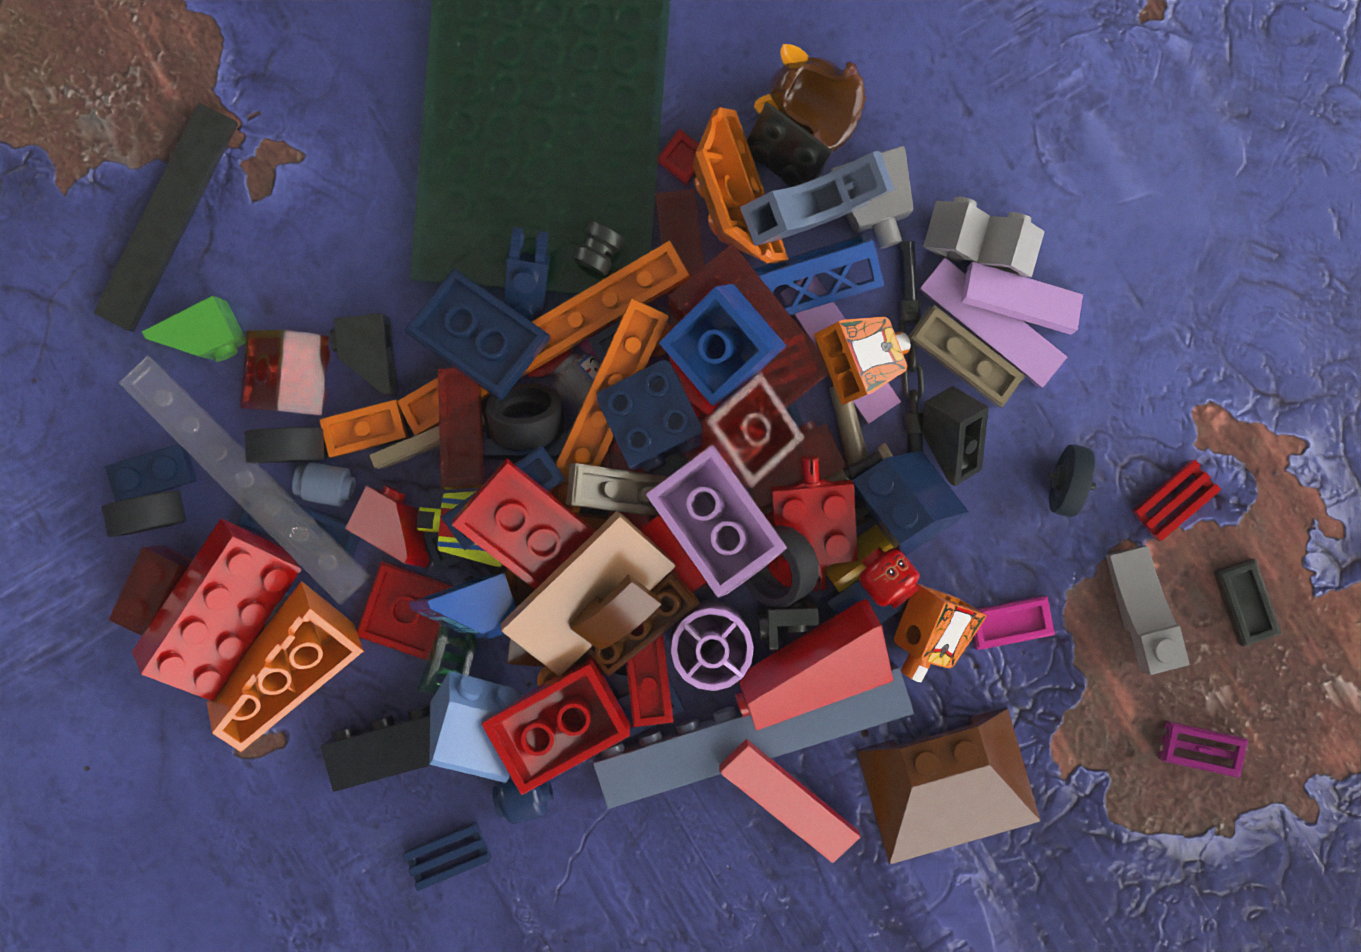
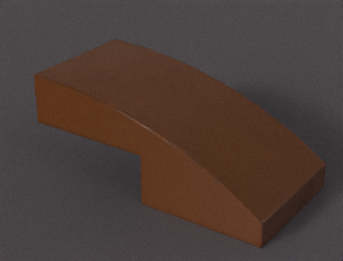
[569,574,661,650]

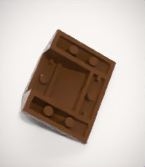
[856,707,1040,864]

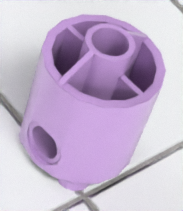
[671,599,754,691]

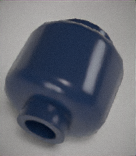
[492,776,554,824]

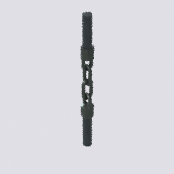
[899,241,924,453]

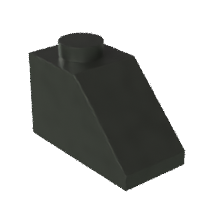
[330,313,398,396]
[922,386,989,486]

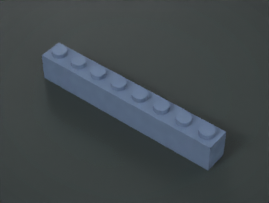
[593,662,914,809]

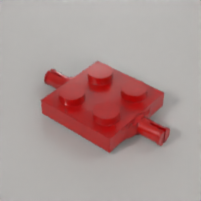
[771,455,858,591]

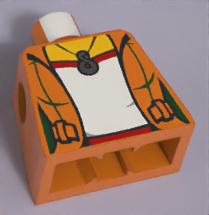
[814,317,911,405]
[893,583,987,682]

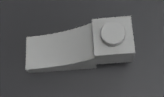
[1105,545,1190,675]

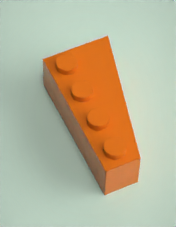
[207,581,364,752]

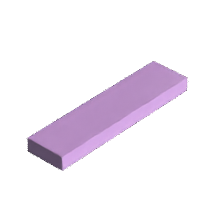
[918,258,1068,389]
[779,275,901,424]

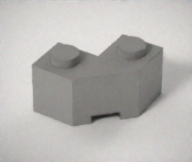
[923,197,1045,277]

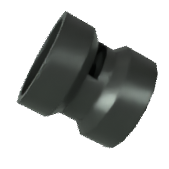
[571,221,625,276]

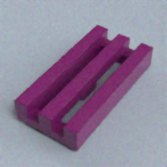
[1158,720,1248,778]

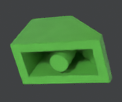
[142,296,247,362]

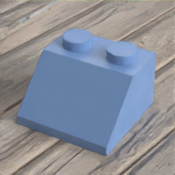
[429,671,524,783]

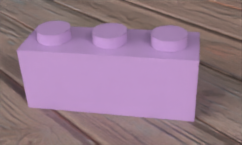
[646,445,787,597]

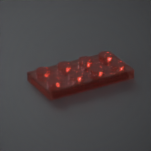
[669,243,829,420]

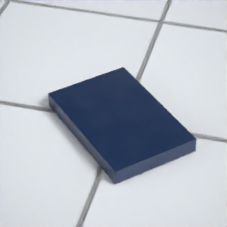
[404,268,551,401]

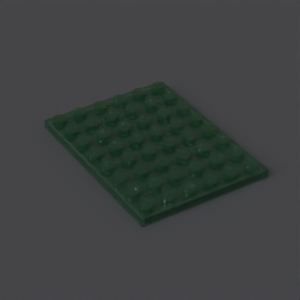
[410,0,671,295]

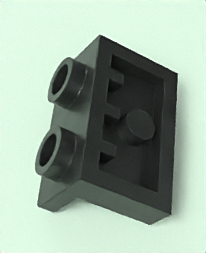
[757,597,819,650]

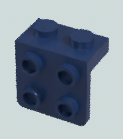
[597,360,709,474]

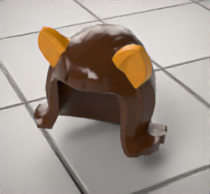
[754,44,866,153]

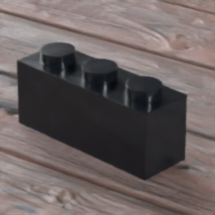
[321,705,431,792]

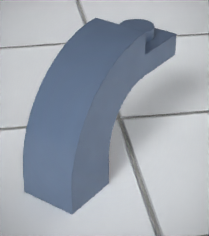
[740,151,895,246]

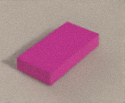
[973,595,1055,650]

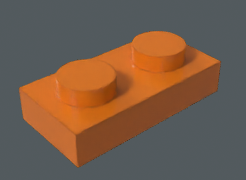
[319,399,409,458]

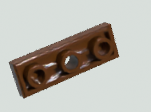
[587,571,700,677]

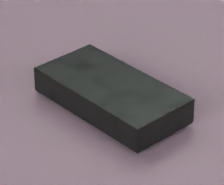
[1213,558,1282,647]

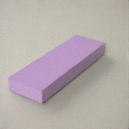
[961,262,1083,335]

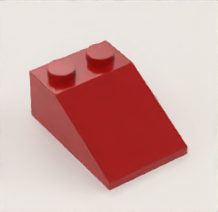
[481,656,631,795]

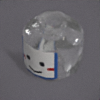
[552,352,600,411]

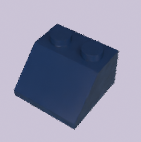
[852,450,969,555]

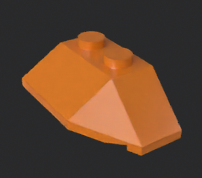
[693,107,789,263]

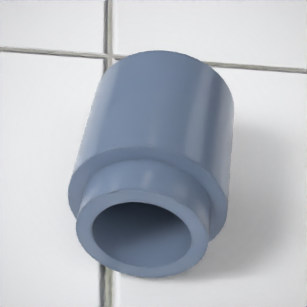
[292,462,356,507]

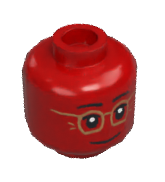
[858,546,920,609]

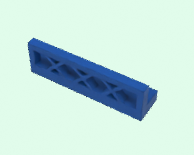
[715,234,884,322]

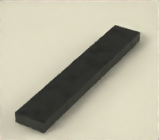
[94,103,238,332]

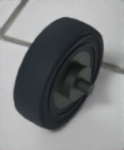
[1047,444,1096,517]

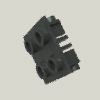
[747,102,833,187]

